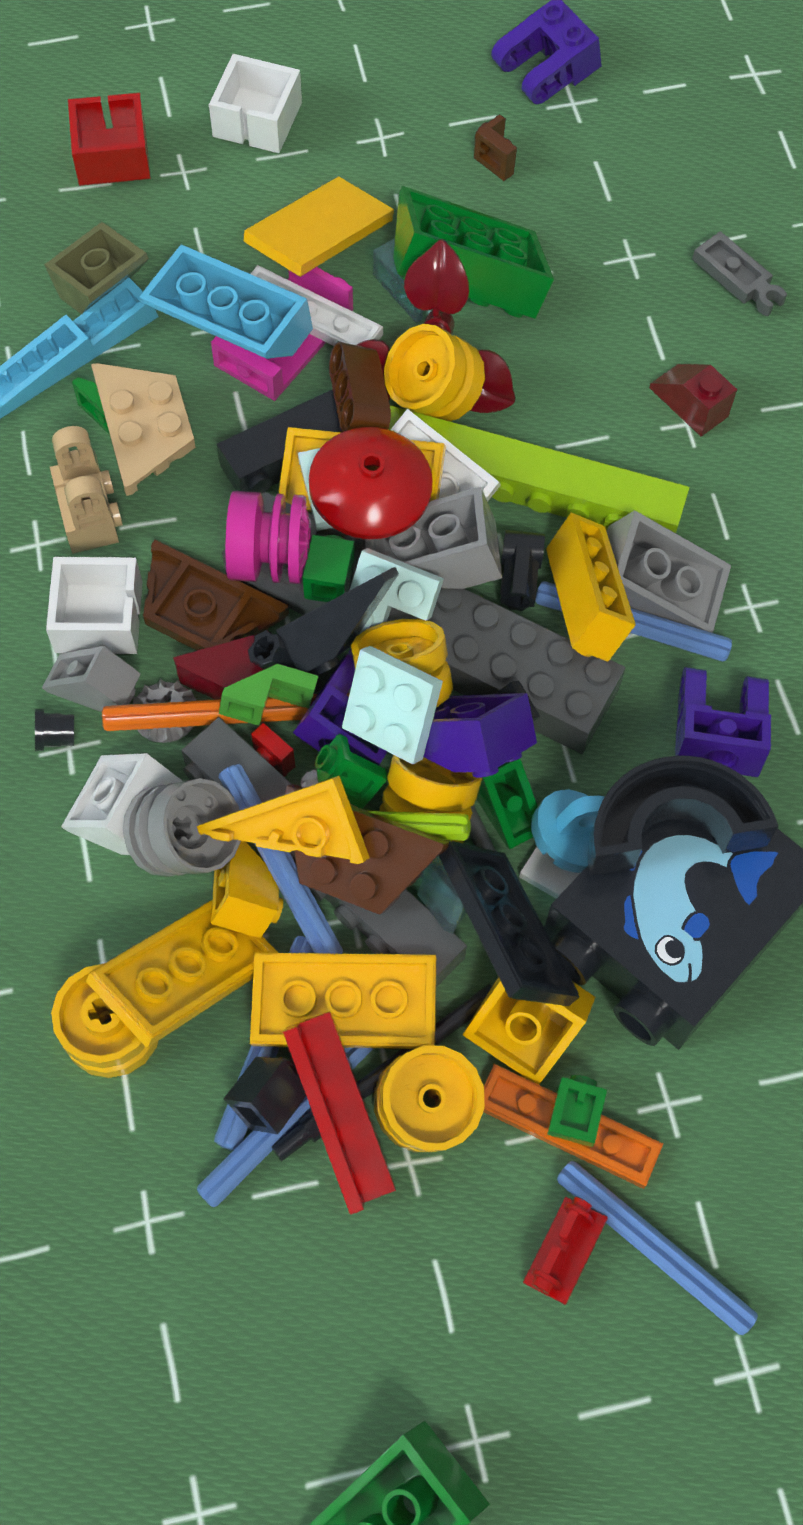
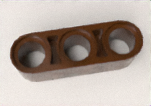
[329,341,391,432]

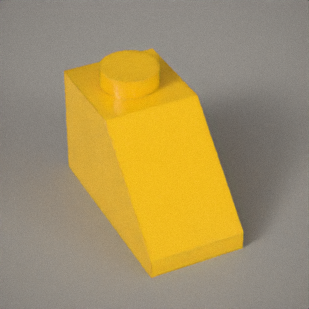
[211,841,283,938]

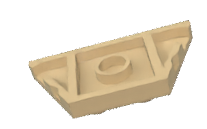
[91,363,196,496]

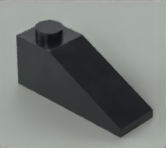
[276,567,399,675]

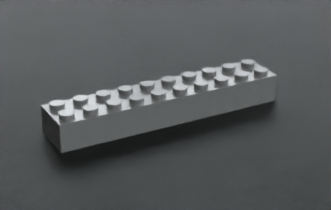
[222,492,626,755]

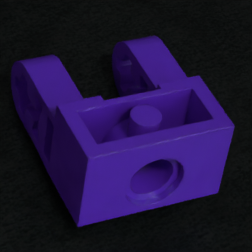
[491,0,602,104]
[293,648,388,766]
[675,667,771,777]

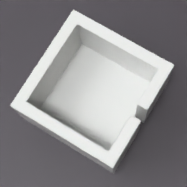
[209,54,302,153]
[46,557,143,654]

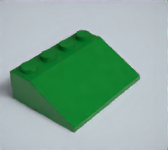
[393,186,554,319]

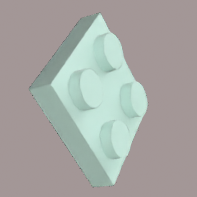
[342,646,443,764]

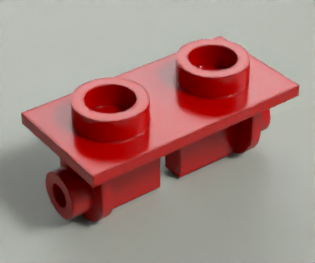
[523,1196,608,1305]

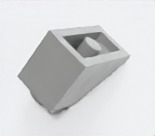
[42,646,141,712]

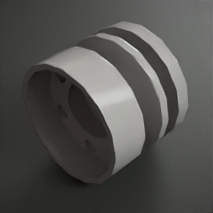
[123,778,241,877]

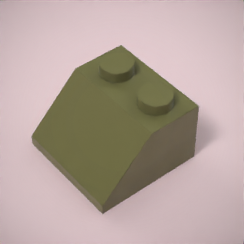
[44,222,149,314]

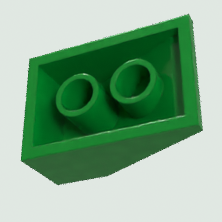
[309,1421,490,1525]

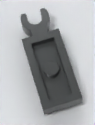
[692,231,787,316]

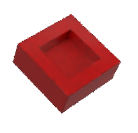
[251,723,296,777]

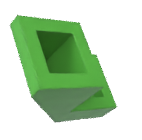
[219,664,318,726]

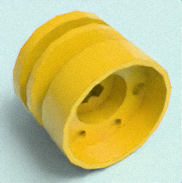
[379,755,483,843]

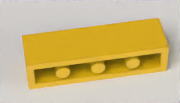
[546,512,636,662]

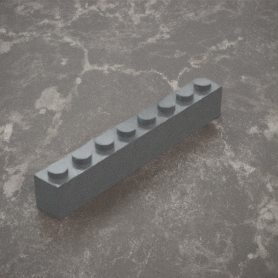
[181,717,467,987]

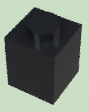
[224,1056,306,1134]

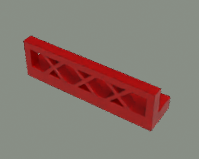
[283,1011,396,1215]

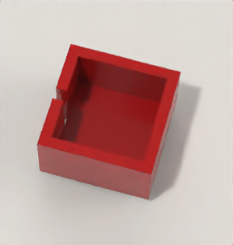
[68,93,151,186]

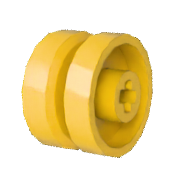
[384,324,485,421]
[351,619,453,707]
[51,964,158,1078]
[374,1046,485,1152]

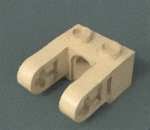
[50,426,123,554]

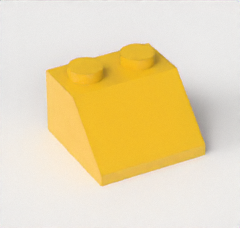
[462,977,595,1085]

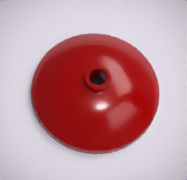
[309,427,433,539]

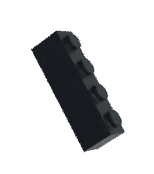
[217,389,343,494]

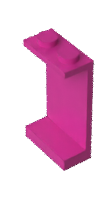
[211,267,353,401]

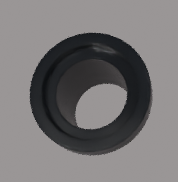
[35,709,74,751]

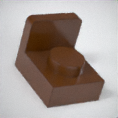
[474,114,517,181]

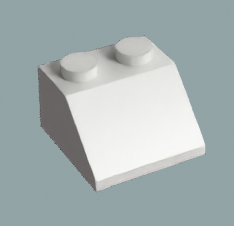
[61,753,182,855]

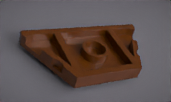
[143,540,289,651]
[285,784,449,915]

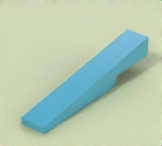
[0,277,158,419]

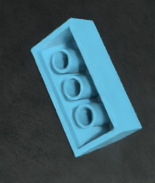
[139,244,313,359]

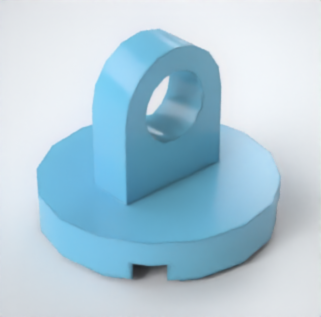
[531,789,605,873]

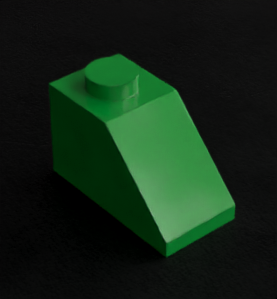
[477,759,538,849]

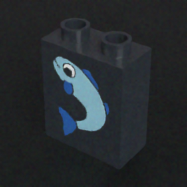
[544,819,803,1050]

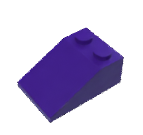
[423,693,537,778]

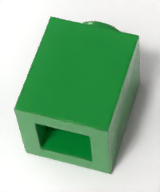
[303,535,355,603]

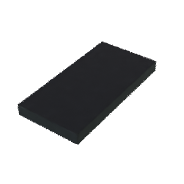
[439,840,580,1006]

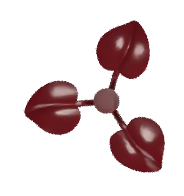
[357,239,516,413]

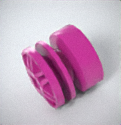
[225,491,311,584]

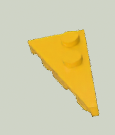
[196,776,370,864]

